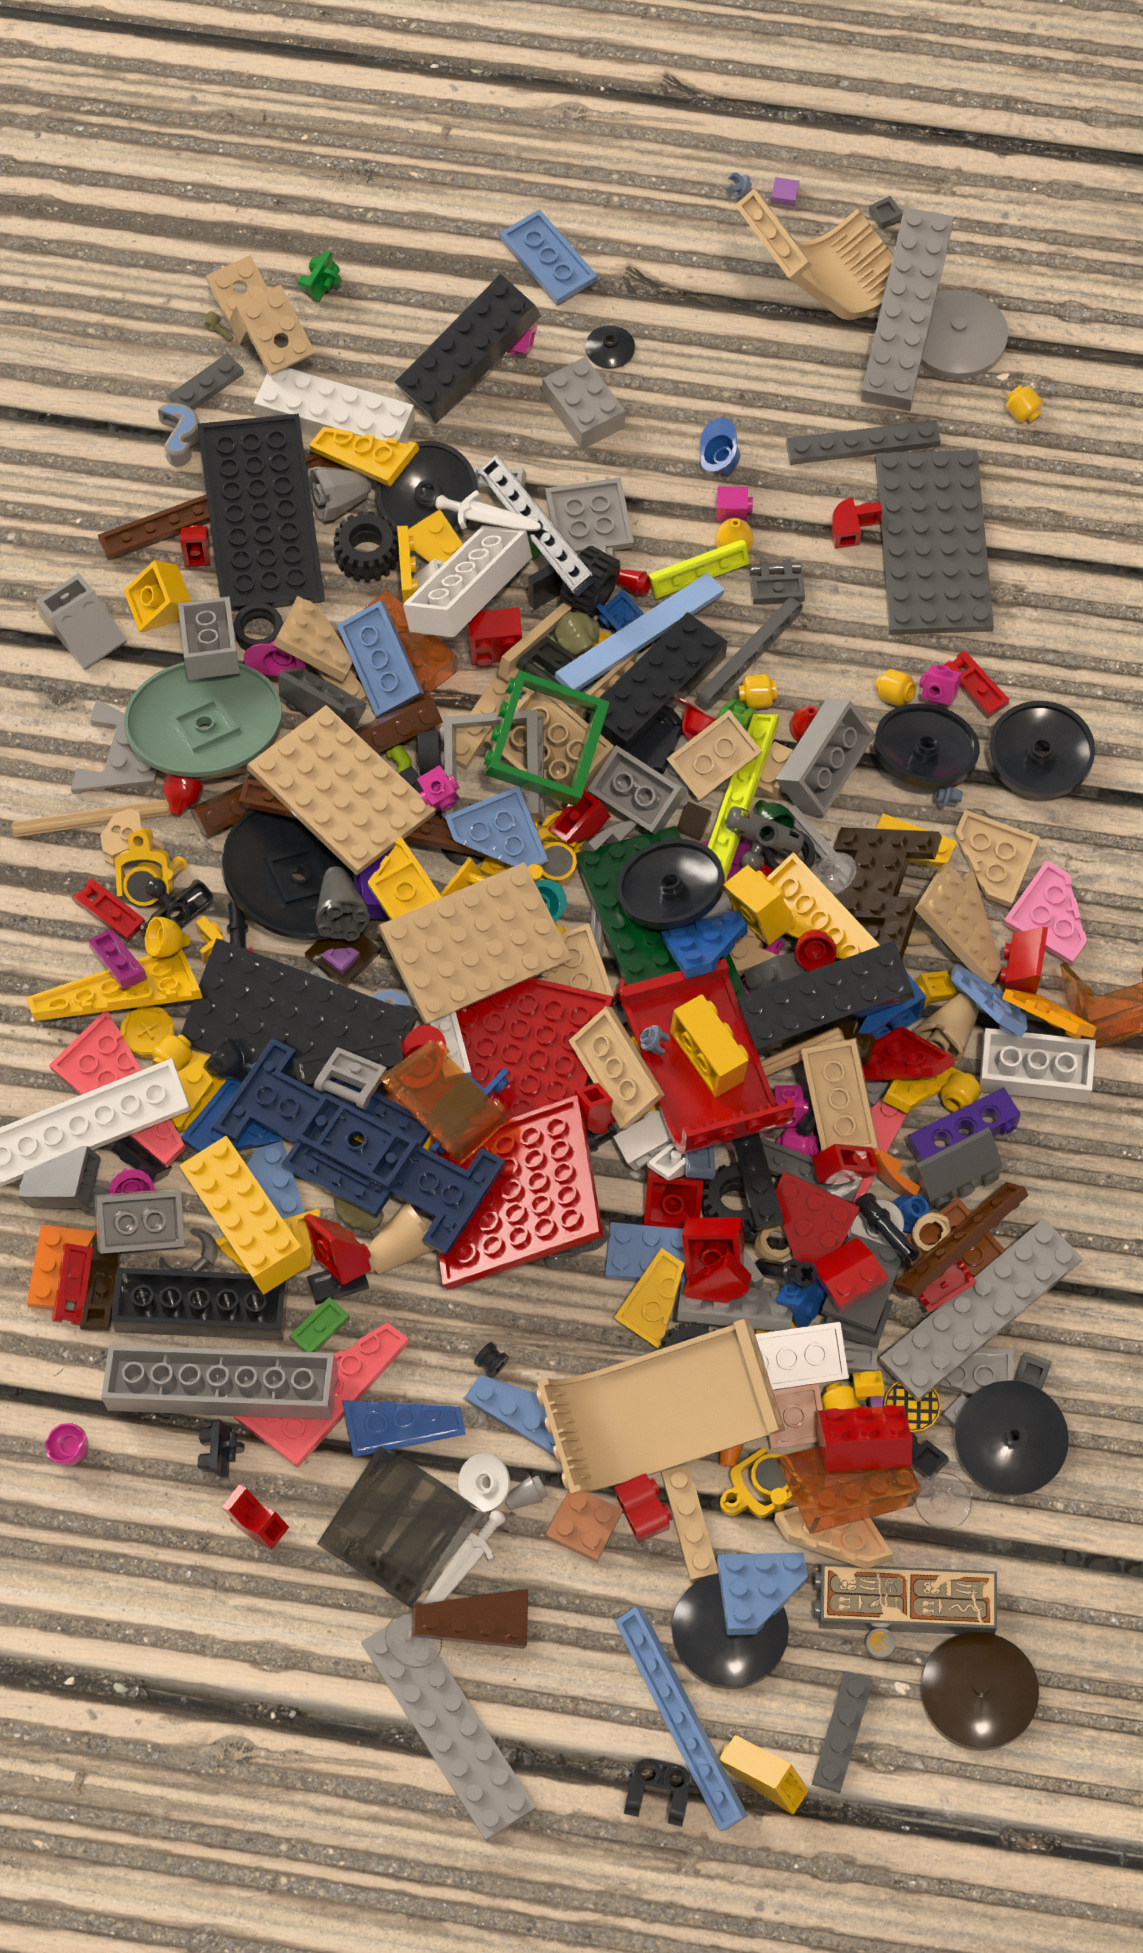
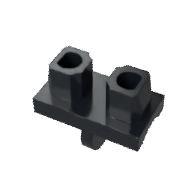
[197,1419,245,1478]

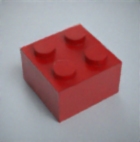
[468,607,523,666]

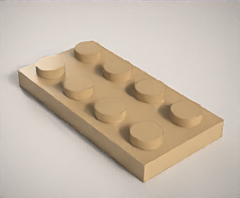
[569,1007,664,1129]
[801,1038,879,1151]

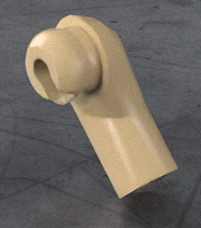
[908,931,932,946]

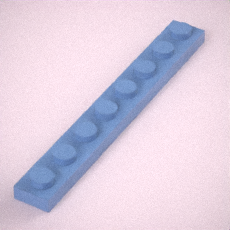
[615,1606,748,1831]

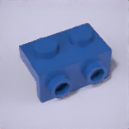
[597,590,644,634]
[776,1278,827,1328]

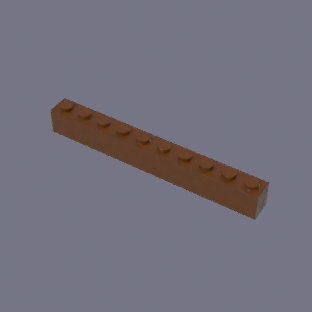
[190,696,443,836]

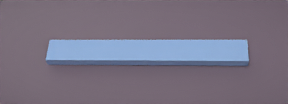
[554,573,725,691]

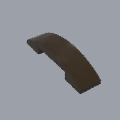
[80,1238,121,1331]

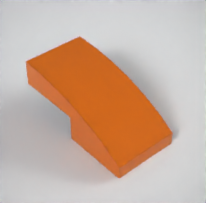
[874,1149,920,1197]

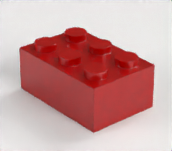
[818,1405,912,1472]

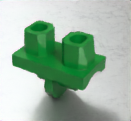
[298,251,342,302]

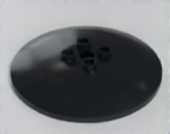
[221,809,354,940]

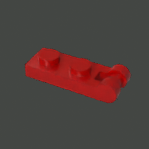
[943,651,1010,718]
[72,878,145,942]
[52,1243,93,1326]

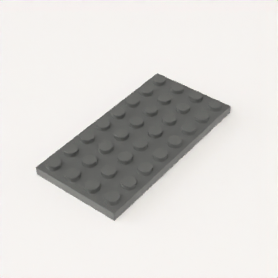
[875,450,994,635]

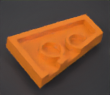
[27,1225,96,1310]

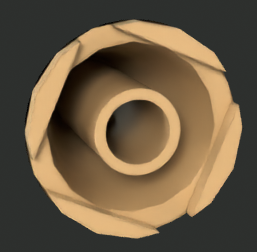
[914,993,980,1067]
[367,1203,435,1275]

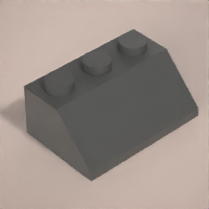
[279,667,367,730]
[912,1127,1003,1211]

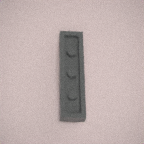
[760,1137,862,1203]
[812,1671,873,1794]

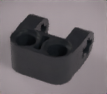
[624,1759,690,1827]

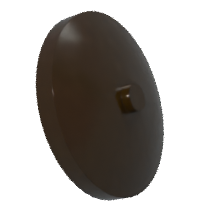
[920,1632,1039,1751]

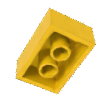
[670,994,749,1098]

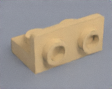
[757,741,793,800]

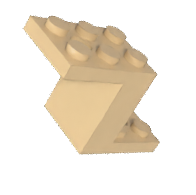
[205,255,315,376]

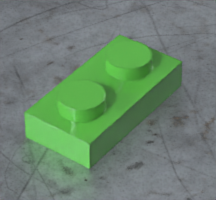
[289,1297,350,1352]

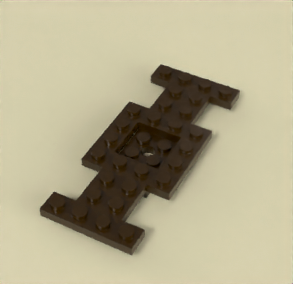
[767,827,942,1063]

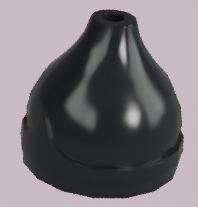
[203,1038,248,1082]

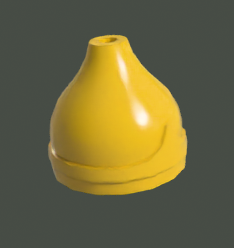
[715,518,754,552]
[145,916,191,958]

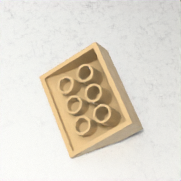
[485,690,615,810]

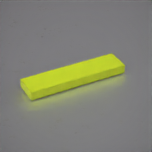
[649,539,750,599]

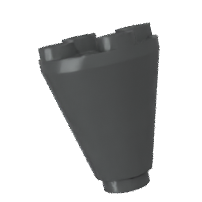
[315,867,370,941]

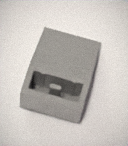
[36,573,127,670]

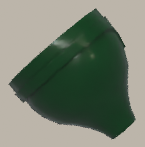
[755,800,795,838]

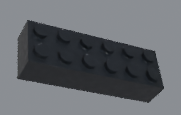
[395,274,541,424]
[585,612,728,753]
[738,940,915,1054]
[111,1268,288,1340]

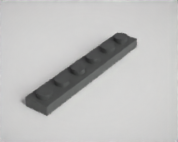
[786,420,941,465]

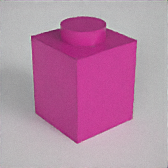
[716,486,753,522]

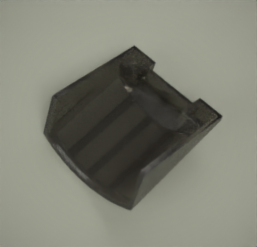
[317,1446,486,1608]

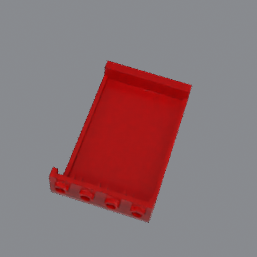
[620,958,795,1154]

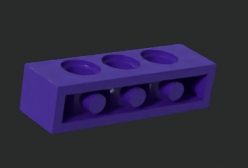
[906,1087,1021,1163]

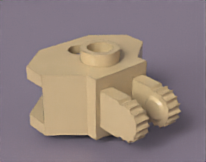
[100,808,165,867]

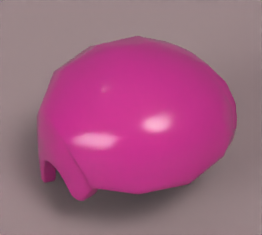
[44,1423,88,1466]

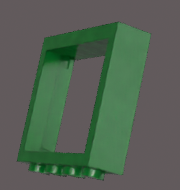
[484,670,610,806]

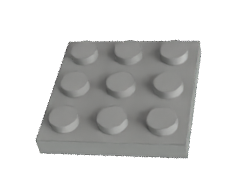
[545,477,634,554]

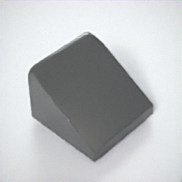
[1015,1352,1052,1390]

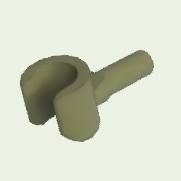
[204,311,234,342]

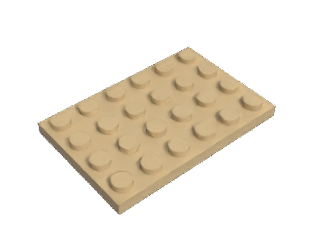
[247,705,436,875]
[378,862,572,1025]

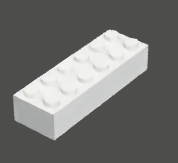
[254,368,415,444]
[403,526,532,638]

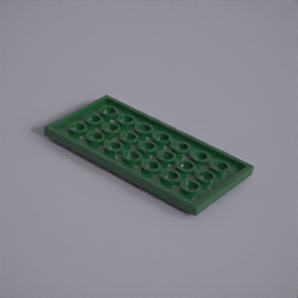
[575,826,747,1005]

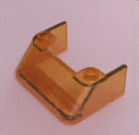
[1060,963,1143,1049]

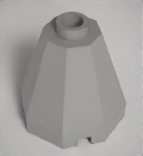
[307,467,371,522]

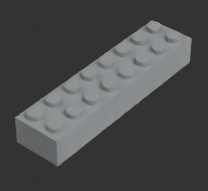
[861,207,954,411]
[101,1345,338,1420]

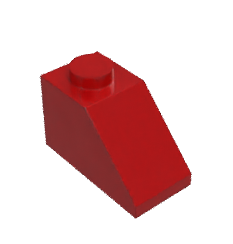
[180,525,211,567]
[548,790,611,844]
[812,1144,880,1185]
[683,1251,752,1304]

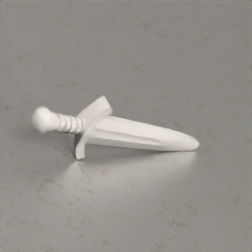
[435,490,541,531]
[422,1510,505,1604]

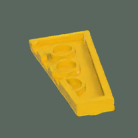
[309,427,419,486]

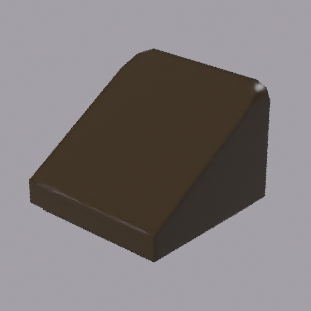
[677,802,712,841]

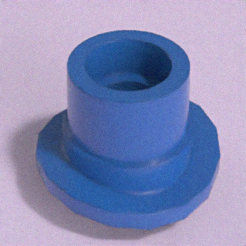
[893,1195,929,1233]

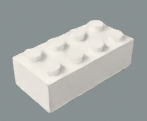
[979,1028,1096,1103]

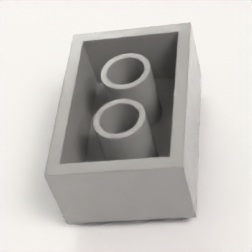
[542,356,625,450]
[178,597,240,680]
[587,745,687,834]
[94,1188,185,1254]

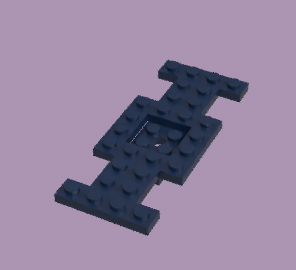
[213,1038,506,1256]

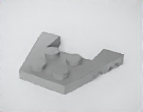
[71,700,159,794]

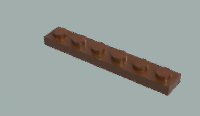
[893,1182,1029,1298]

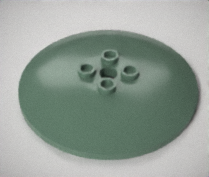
[124,662,282,777]

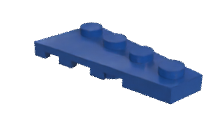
[342,1400,466,1457]

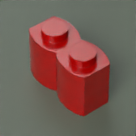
[614,1473,673,1543]

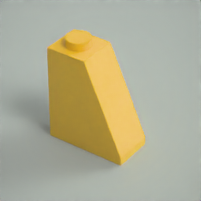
[719,1735,809,1815]

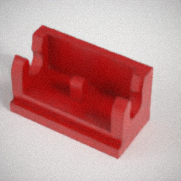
[918,1259,977,1313]

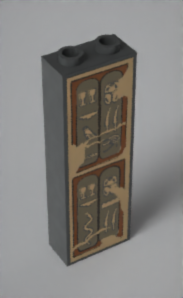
[814,1564,997,1635]

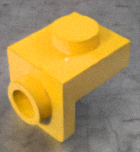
[196,916,225,964]
[852,1371,885,1401]

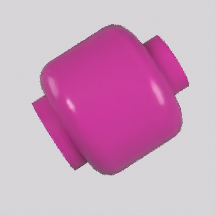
[777,1127,819,1157]

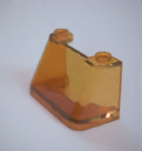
[380,1040,508,1166]

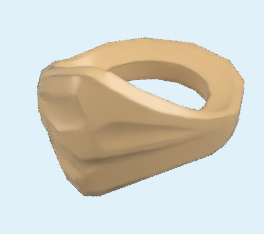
[912,1212,951,1252]
[754,1226,792,1261]

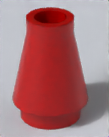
[617,569,651,596]

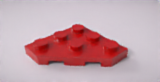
[862,1026,955,1080]
[775,1171,861,1263]

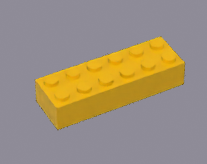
[179,1136,311,1295]

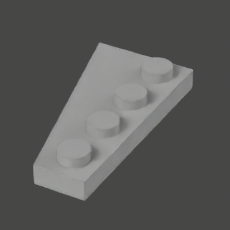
[938,1348,1014,1395]

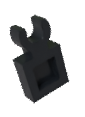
[911,1432,949,1481]

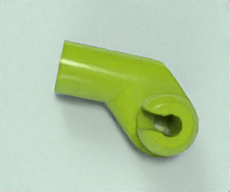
[386,744,412,773]

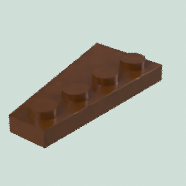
[411,1589,528,1649]

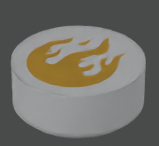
[865,1628,895,1659]

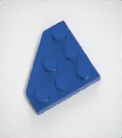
[661,911,748,979]
[181,1079,285,1153]

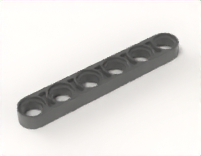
[696,597,803,710]

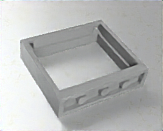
[440,709,545,820]

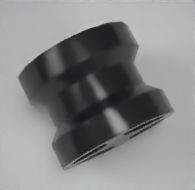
[474,1342,509,1378]

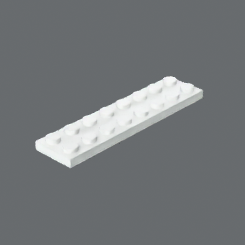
[0,1058,191,1187]

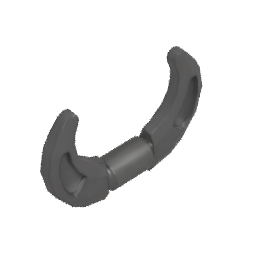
[159,1228,218,1272]

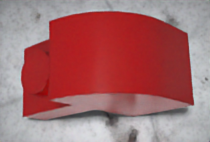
[831,497,882,549]
[574,1082,617,1134]
[222,1484,289,1550]

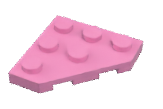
[1003,860,1087,966]

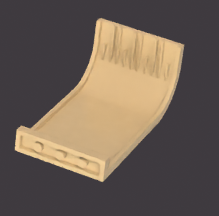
[735,188,893,320]
[537,1319,785,1494]

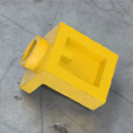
[914,971,957,1009]

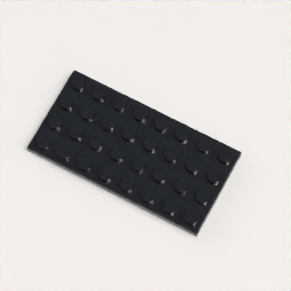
[197,413,325,611]
[180,938,419,1098]

